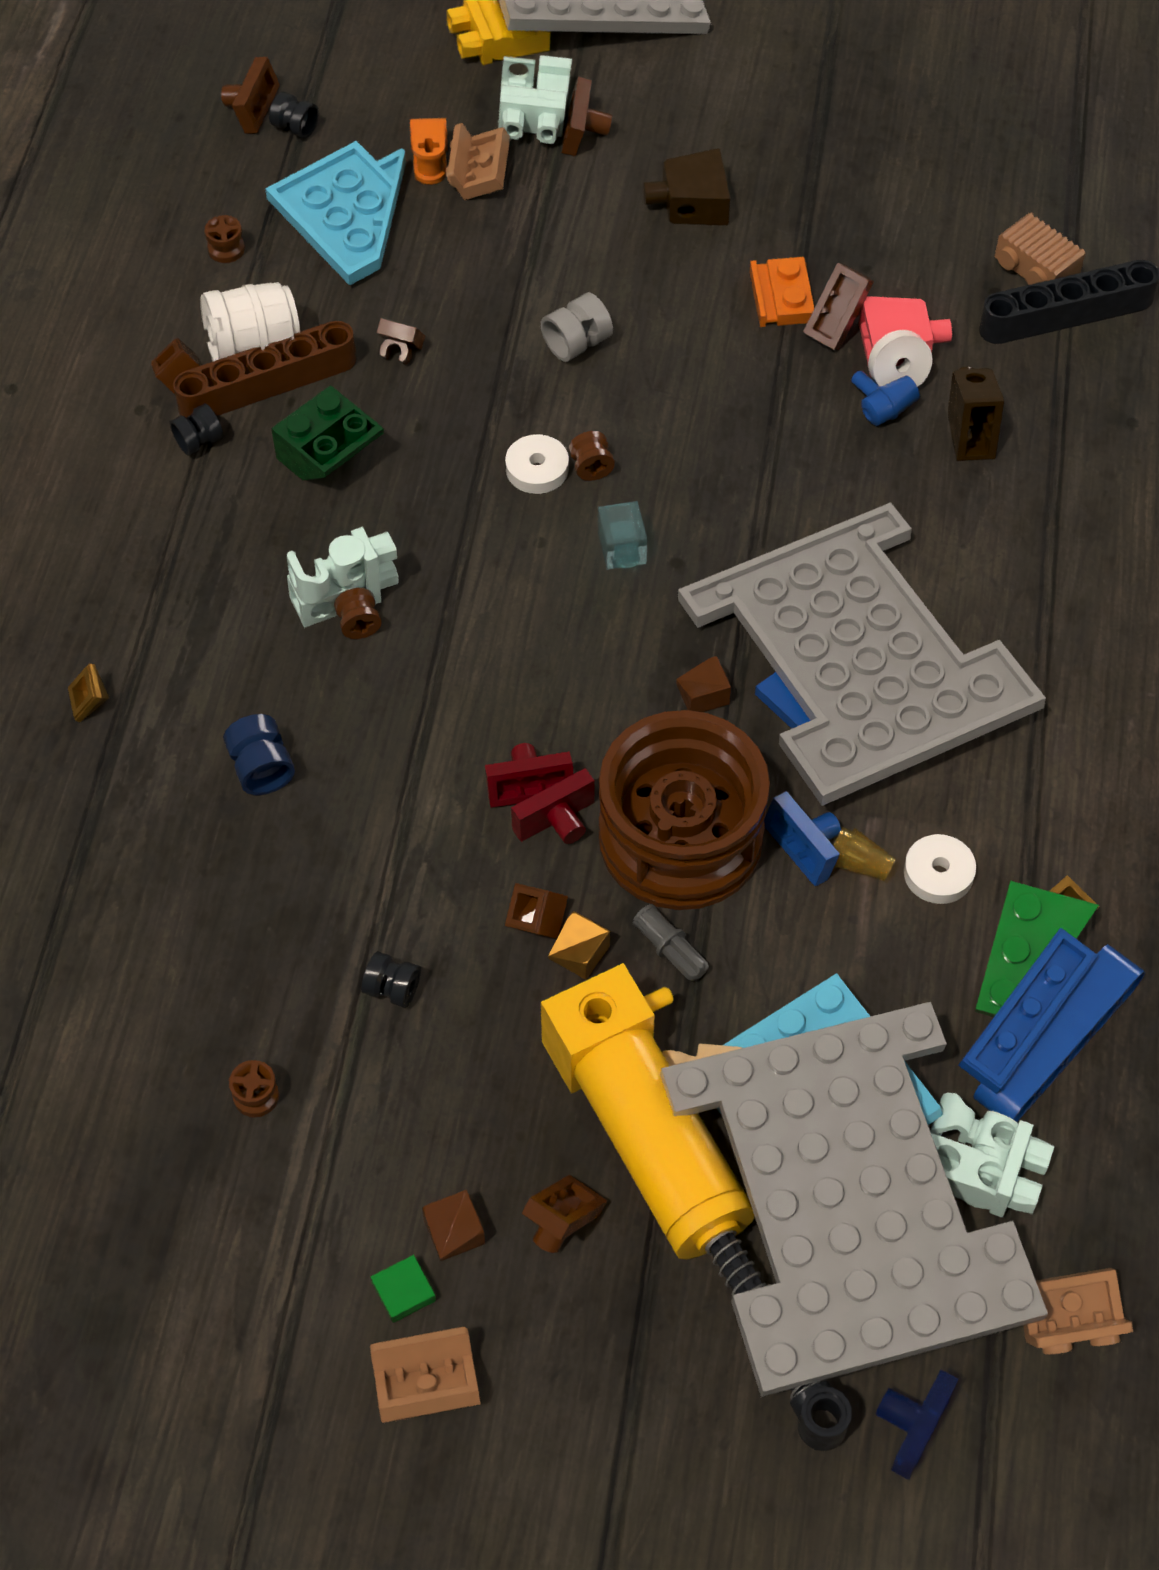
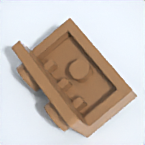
[446,123,510,200]
[1023,1268,1133,1354]
[370,1327,480,1423]

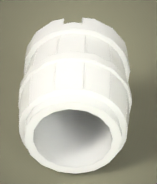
[200,283,300,361]

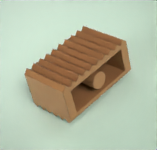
[995,213,1085,285]

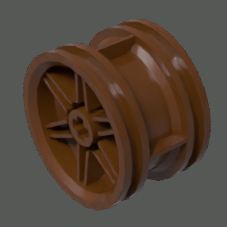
[599,710,770,910]

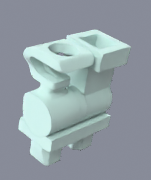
[498,55,572,144]
[287,527,399,628]
[930,1093,1054,1218]

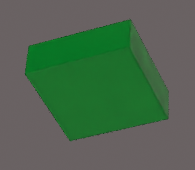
[370,1255,436,1323]

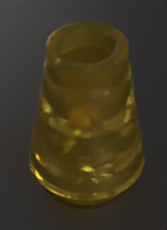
[833,827,896,881]

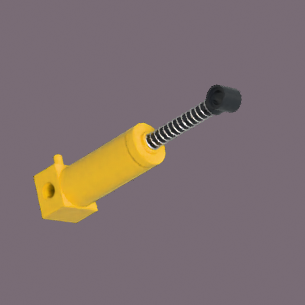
[541,963,852,1451]

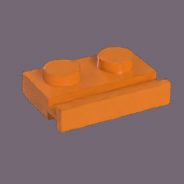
[750,257,814,327]

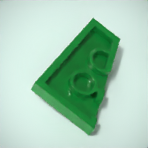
[975,881,1099,1017]

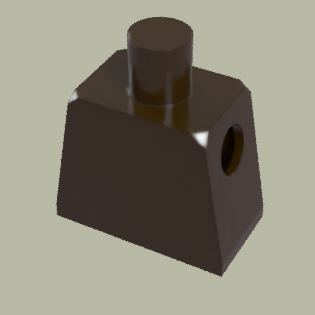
[643,148,730,226]
[948,366,1004,461]

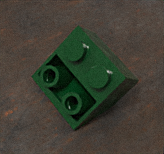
[271,385,384,480]

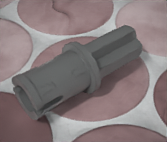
[633,904,709,981]

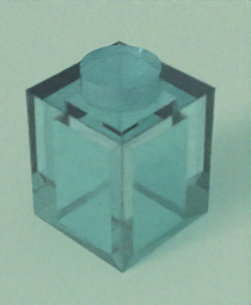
[598,501,647,570]

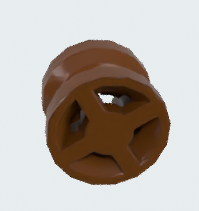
[204,215,245,263]
[569,431,615,481]
[334,588,382,639]
[229,1060,279,1118]

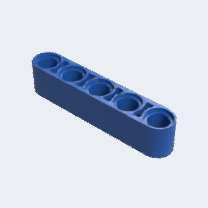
[973,944,1145,1122]

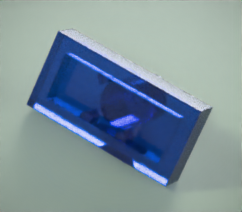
[875,1370,959,1480]

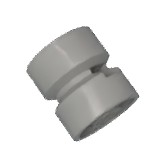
[541,292,613,362]

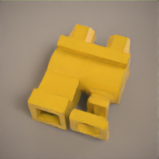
[447,0,550,65]

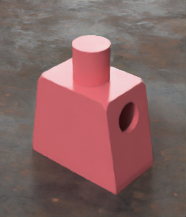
[859,296,952,378]

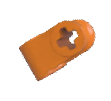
[410,118,448,185]

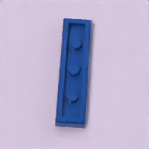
[958,928,1098,1094]

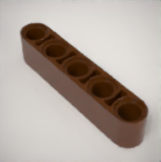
[173,321,357,417]

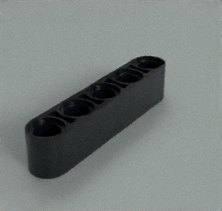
[979,260,1159,344]

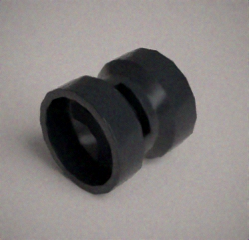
[269,91,319,139]
[169,403,224,456]
[361,951,421,1008]

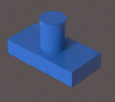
[764,792,841,886]

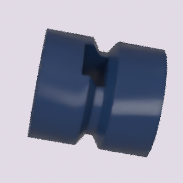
[223,714,295,795]

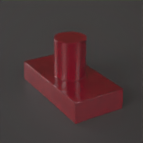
[485,743,573,808]
[511,768,595,844]

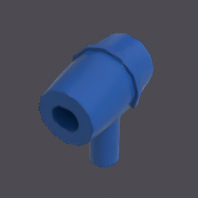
[851,371,920,426]

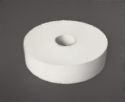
[868,330,932,387]
[506,434,569,494]
[904,834,976,904]

